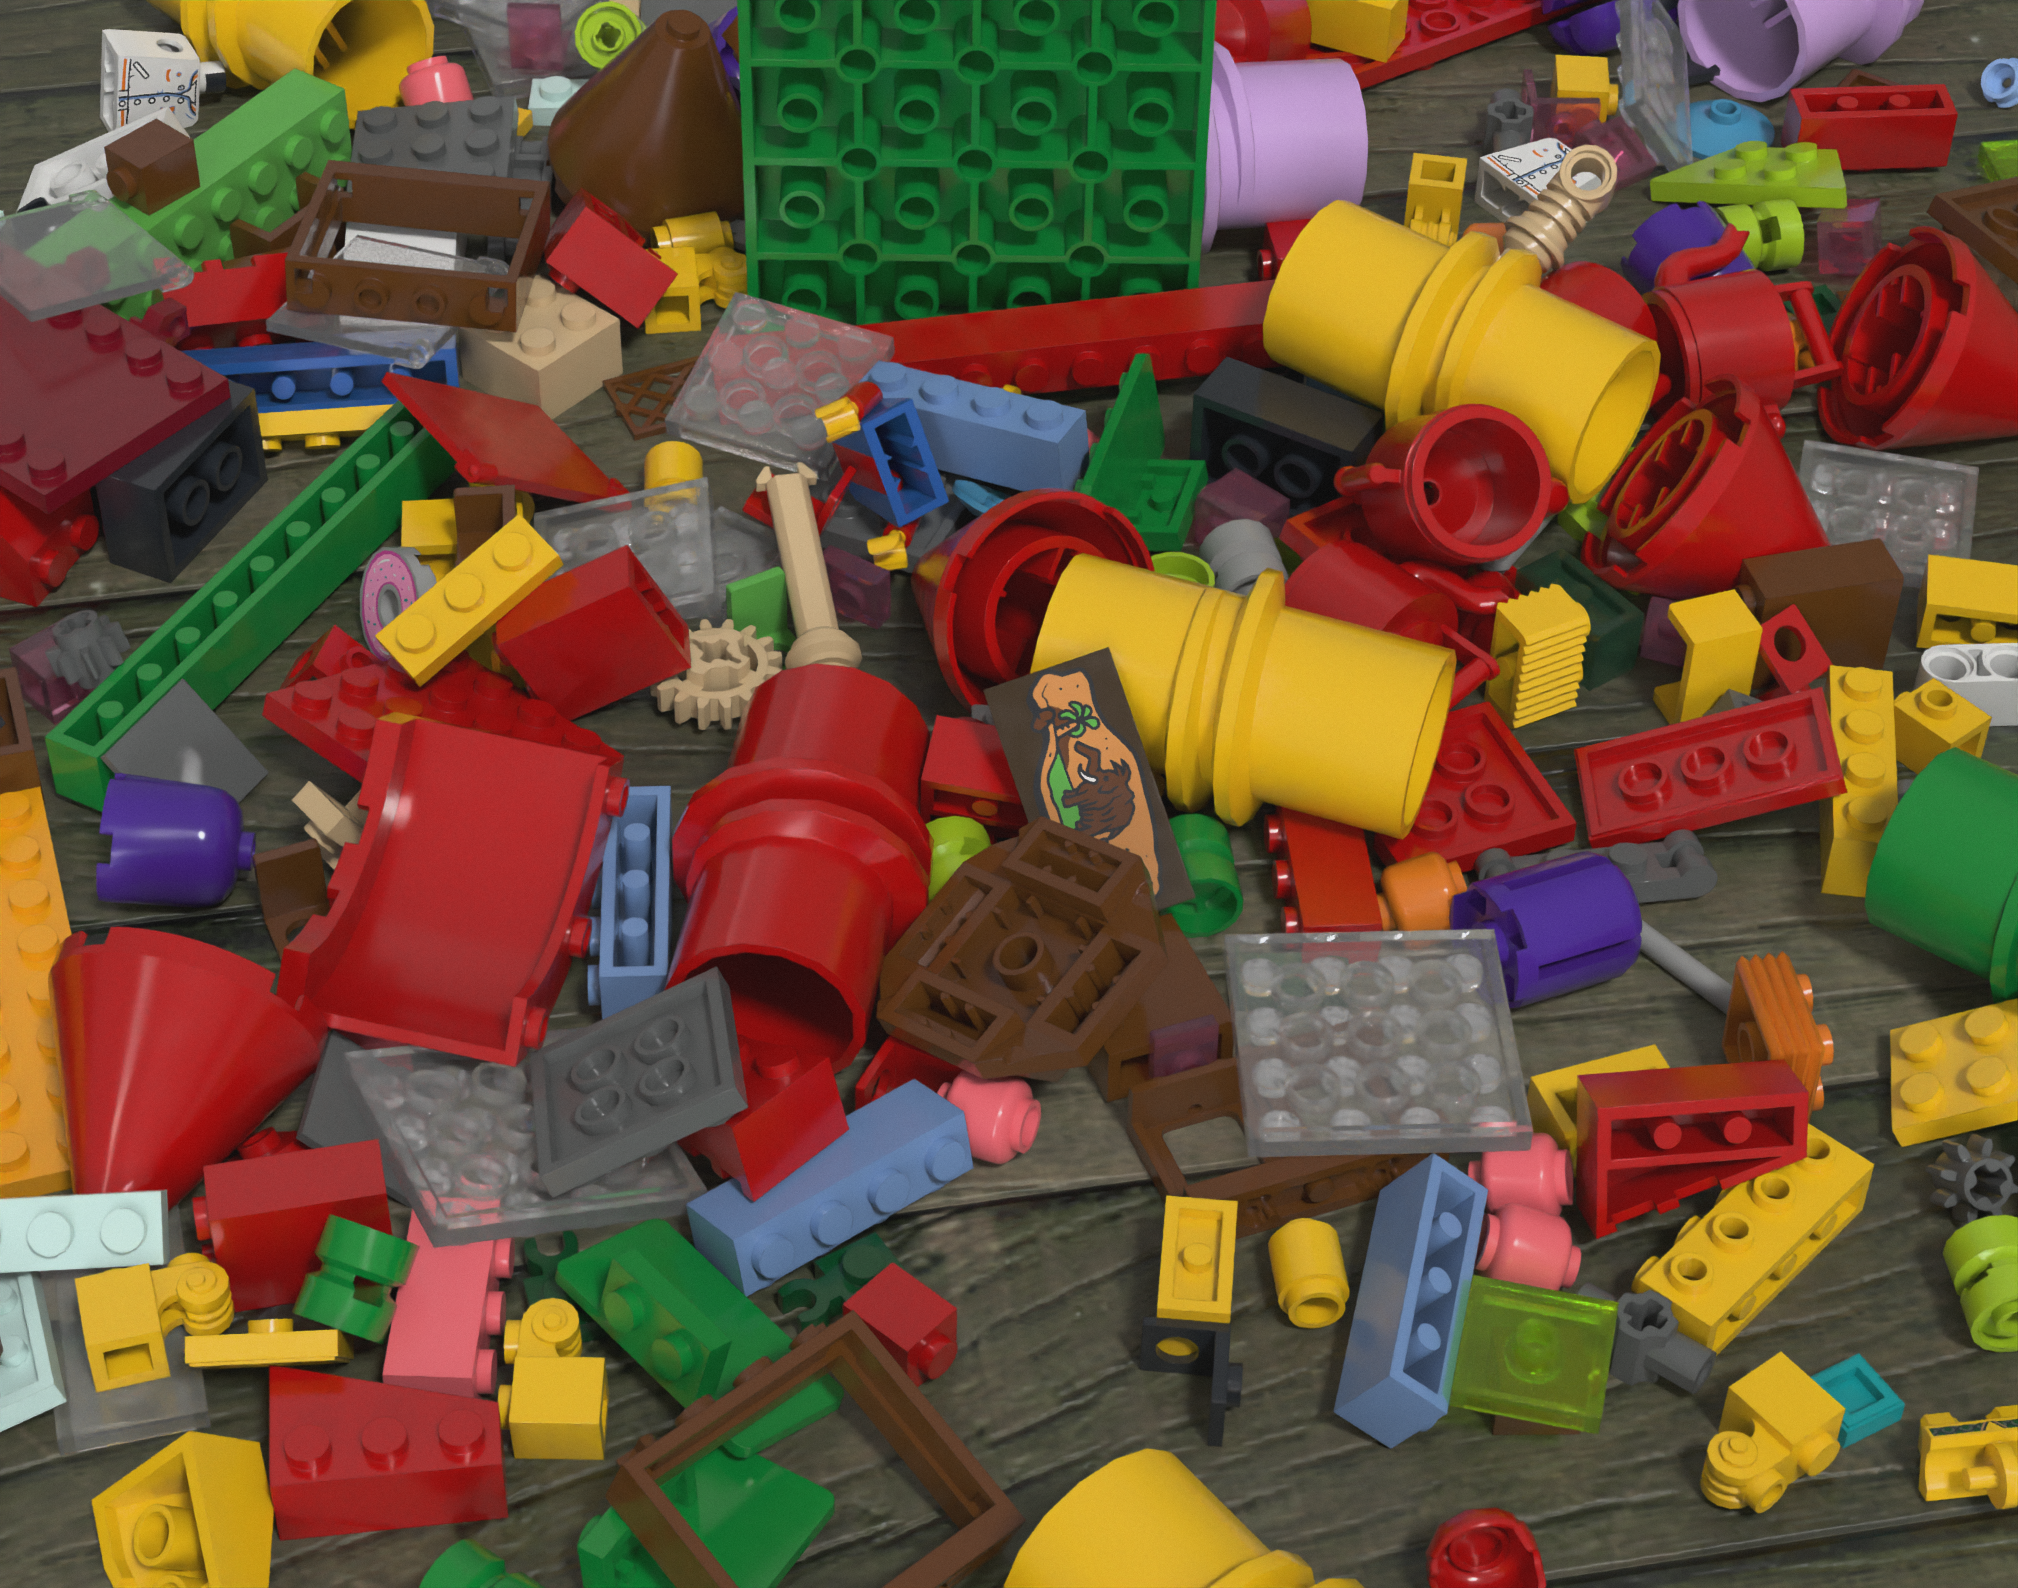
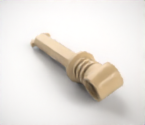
[1500,145,1617,274]
[756,462,862,669]

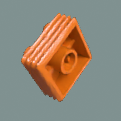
[1721,951,1834,1124]

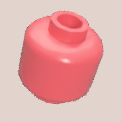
[399,56,474,106]
[937,1070,1041,1164]
[1468,1133,1574,1215]
[1474,1203,1581,1305]

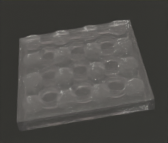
[1223,929,1533,1157]
[340,1027,707,1248]

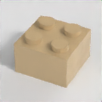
[458,274,623,420]

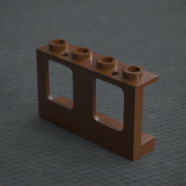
[1126,1016,1453,1240]

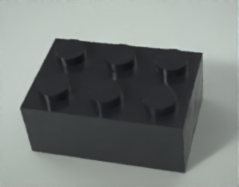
[1189,357,1384,522]
[94,380,268,583]

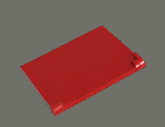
[381,372,632,513]

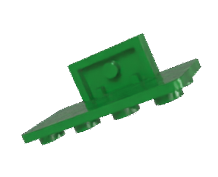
[1074,353,1208,553]
[554,1218,844,1458]
[577,1445,835,1588]

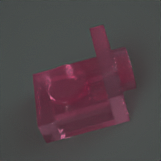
[1571,115,1657,191]
[823,545,891,630]

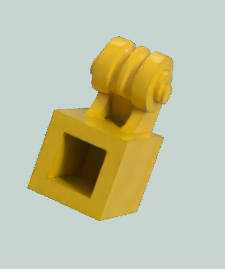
[1404,153,1467,247]
[644,246,748,334]
[75,1253,235,1393]
[498,1298,609,1460]
[1700,1352,1846,1513]

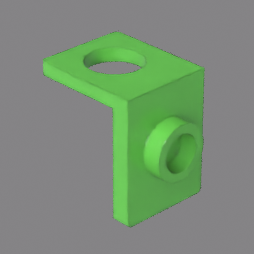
[726,566,796,671]

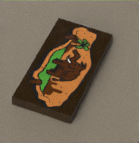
[983,647,1196,912]

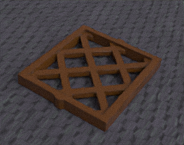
[602,356,720,441]

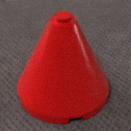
[1817,226,2018,452]
[1581,373,1831,600]
[911,488,1155,714]
[48,927,329,1213]

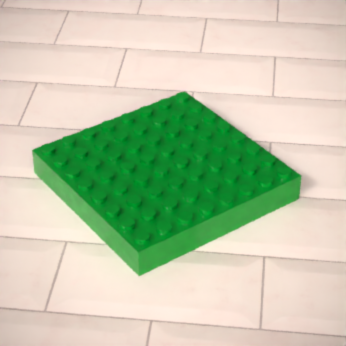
[737,0,1217,337]

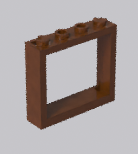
[285,160,550,333]
[605,1310,1026,1588]

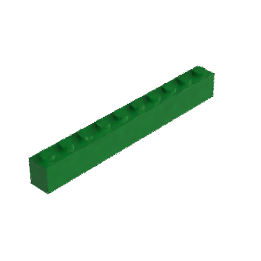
[45,400,457,812]

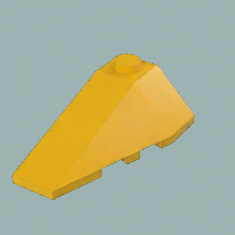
[91,1431,274,1588]

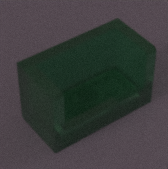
[1515,548,1644,691]

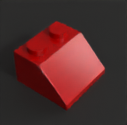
[0,485,99,607]

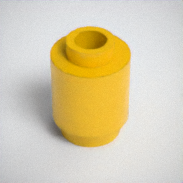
[650,211,734,254]
[644,441,703,527]
[1268,1218,1350,1329]

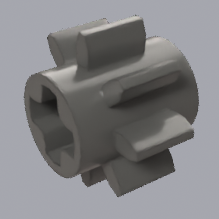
[45,610,131,689]
[1925,1134,2018,1224]

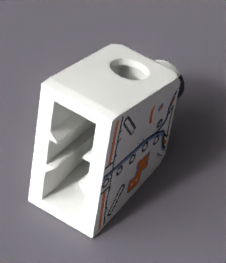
[100,29,226,132]
[1475,138,1601,223]

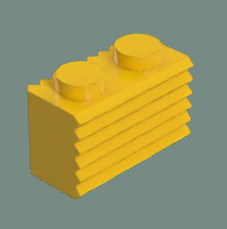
[1484,583,1591,729]

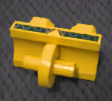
[1918,1405,2018,1509]

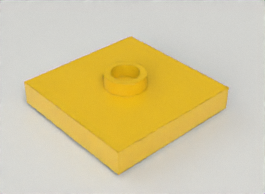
[185,1319,354,1369]

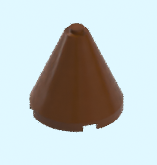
[545,10,745,247]

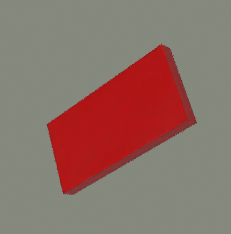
[1574,687,1848,849]

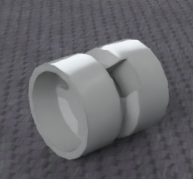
[1199,519,1289,596]

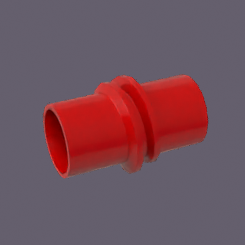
[664,663,934,1074]

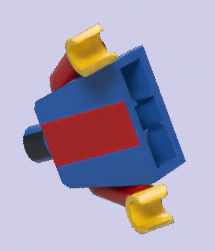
[815,381,949,575]

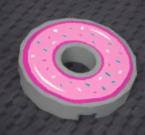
[360,546,437,661]

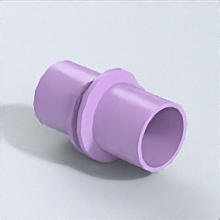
[1677,0,1924,102]
[1201,40,1368,257]

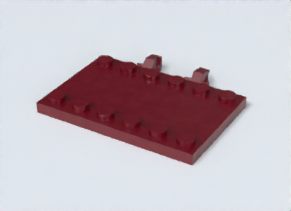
[0,247,231,514]

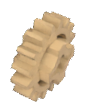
[649,619,783,730]

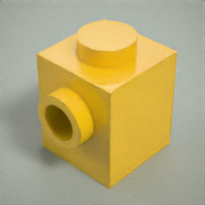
[1550,55,1618,136]
[1894,678,1992,775]

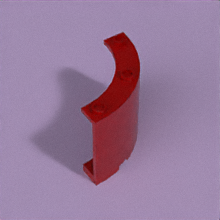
[276,712,630,1067]

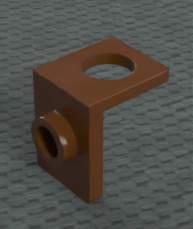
[252,838,330,963]

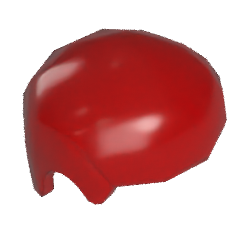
[1425,1507,1546,1588]

